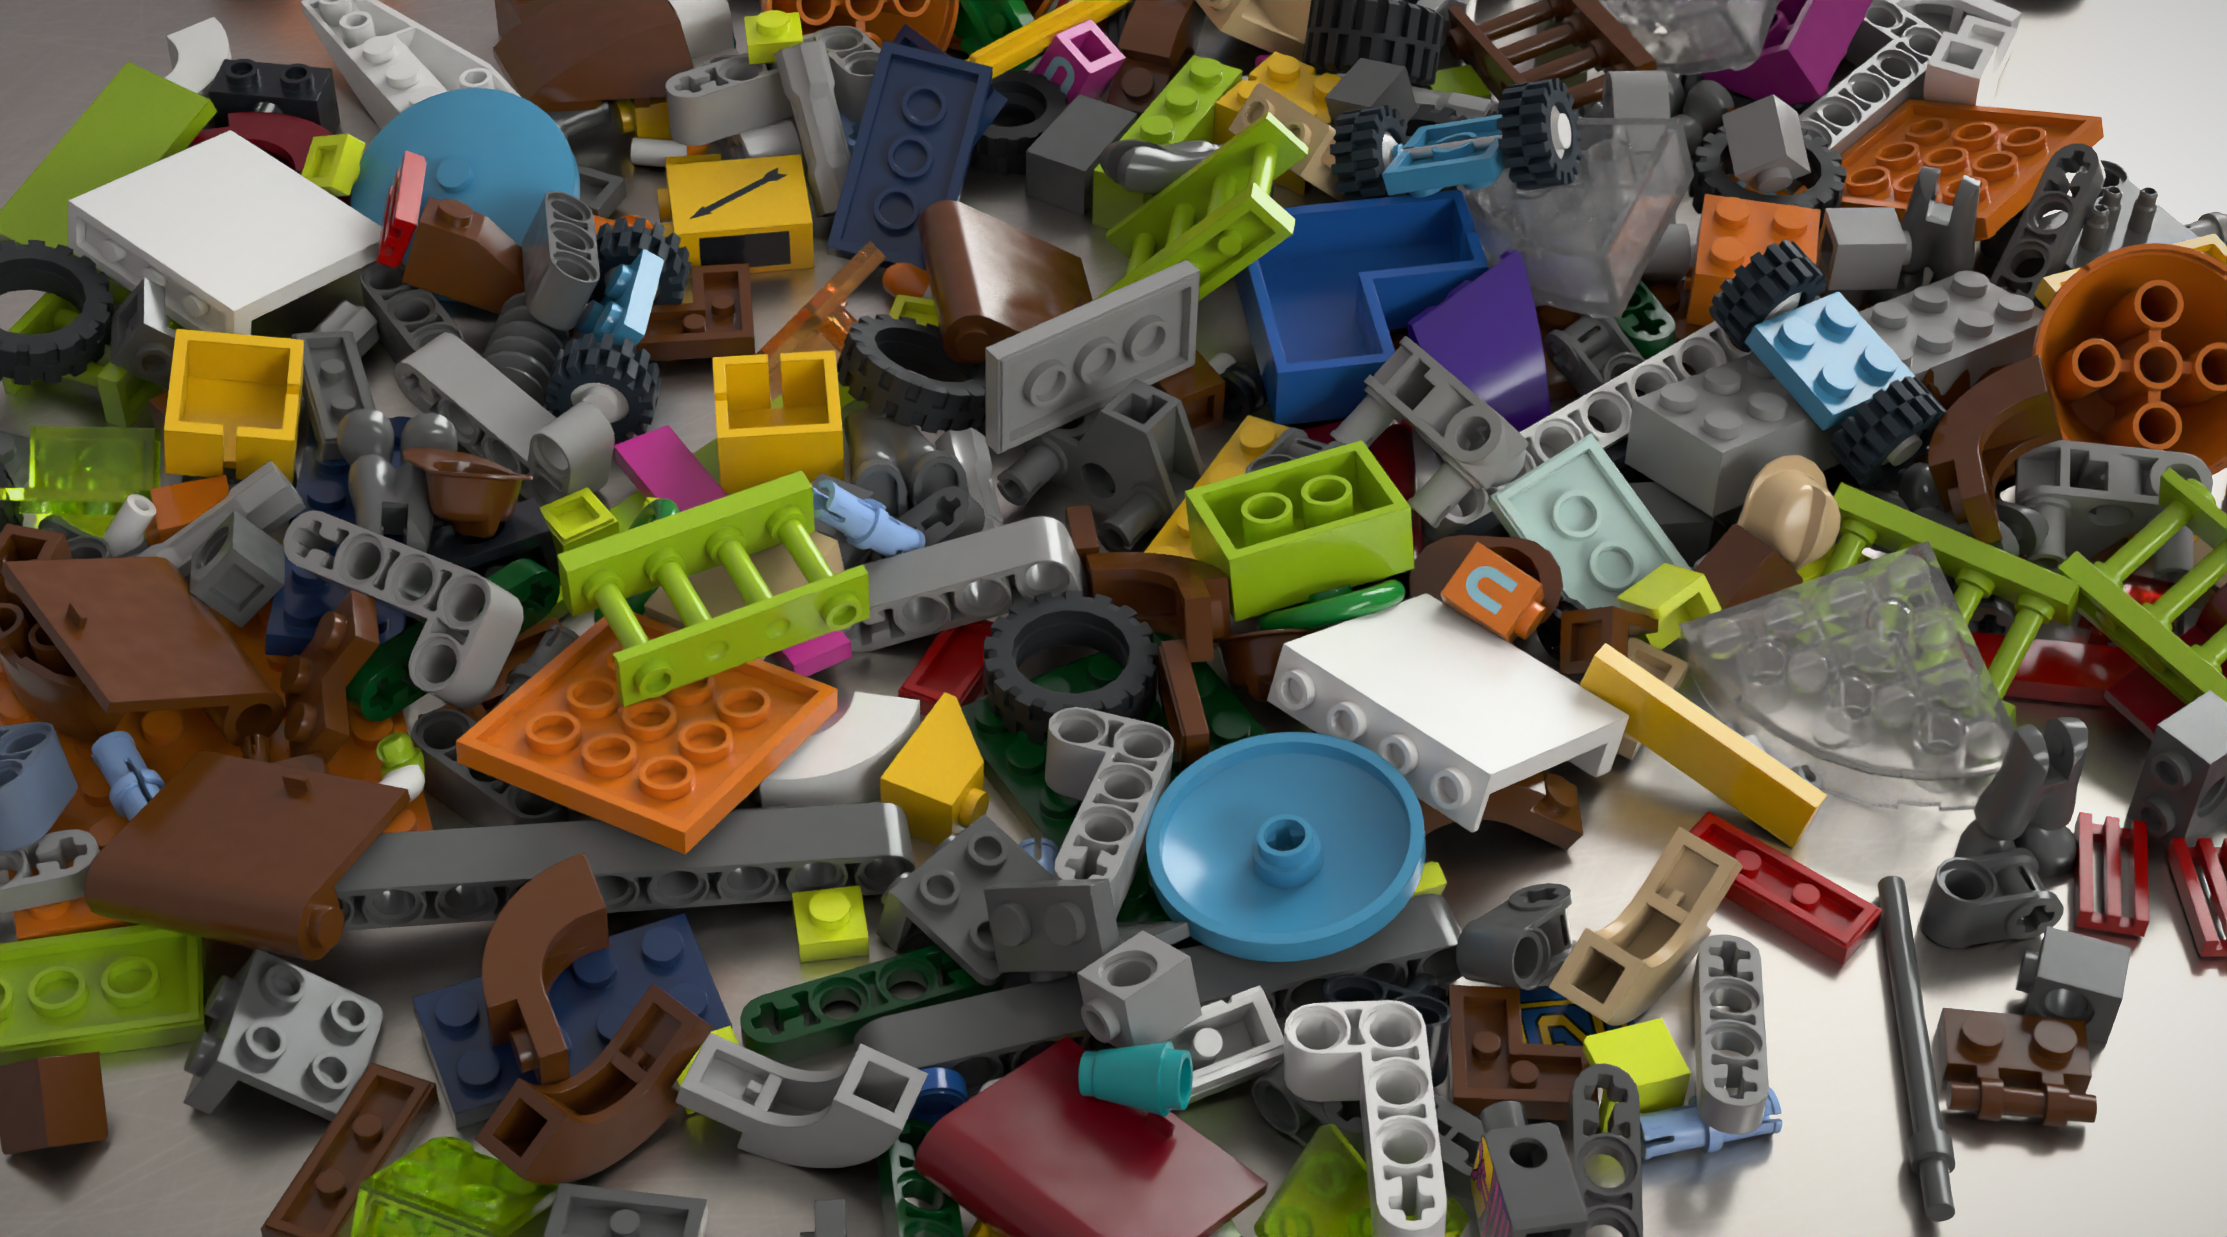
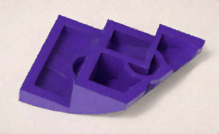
[1407,249,1551,432]

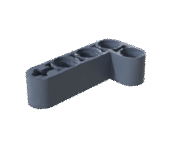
[0,722,78,852]

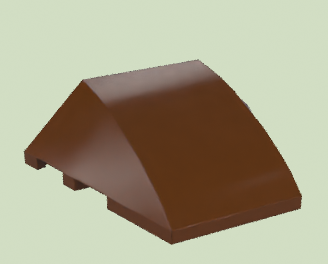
[493,0,694,112]

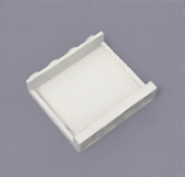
[68,130,381,335]
[1267,593,1629,832]

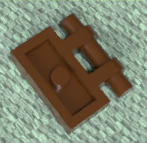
[1937,1008,2097,1128]

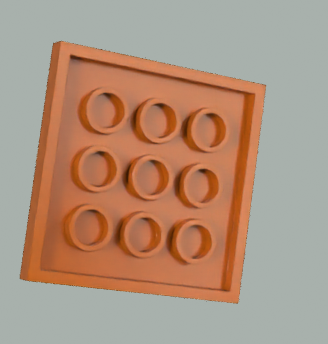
[1792,99,2104,241]
[456,612,838,855]

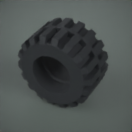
[1302,0,1445,88]

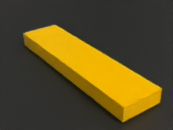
[1580,643,1827,848]

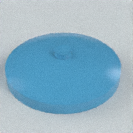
[351,88,580,302]
[1146,732,1426,962]

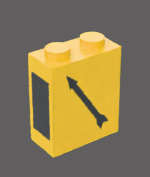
[657,154,815,279]

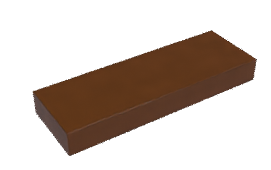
[260,1062,439,1237]

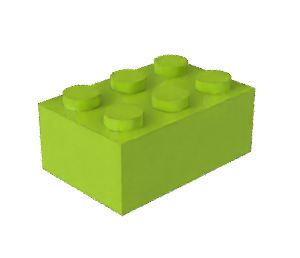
[1185,440,1415,622]

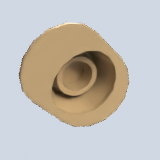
[1737,455,1841,571]

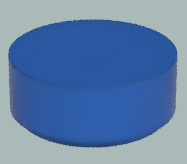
[908,1067,969,1125]

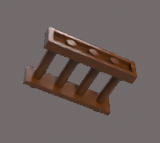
[1446,0,1657,110]

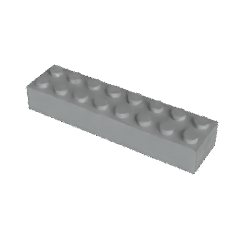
[1625,270,2044,517]

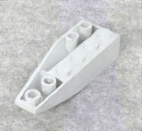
[300,0,521,130]

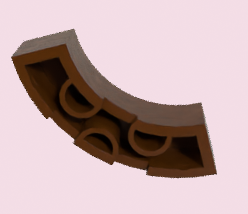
[0,524,126,744]

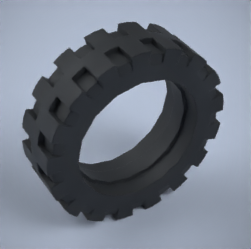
[1689,125,1847,230]
[0,240,113,385]
[837,314,986,434]
[983,591,1158,746]

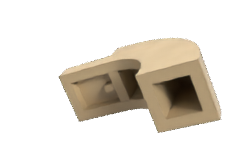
[1549,826,1743,1026]

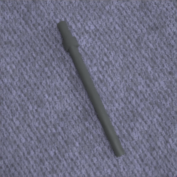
[1878,876,1956,1222]

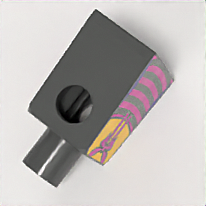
[1470,1101,1589,1237]

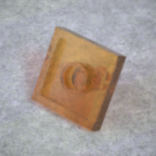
[755,241,887,374]

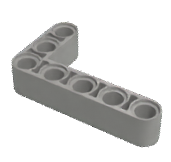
[1785,0,1942,192]

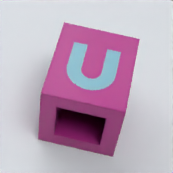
[1033,19,1126,105]

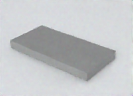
[985,260,1200,454]

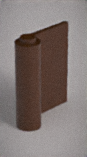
[918,200,1093,365]
[1,557,285,746]
[84,750,411,961]

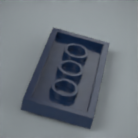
[827,41,993,271]
[412,913,732,1129]

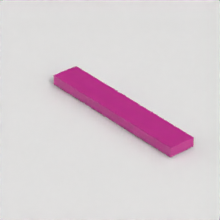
[614,425,852,677]

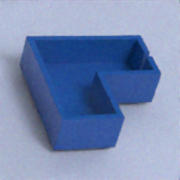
[1234,190,1489,425]

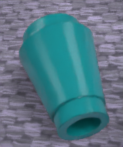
[1078,1041,1193,1117]

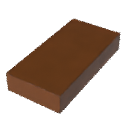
[1157,639,1210,773]

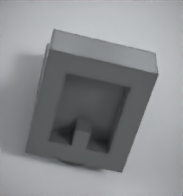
[111,277,176,390]

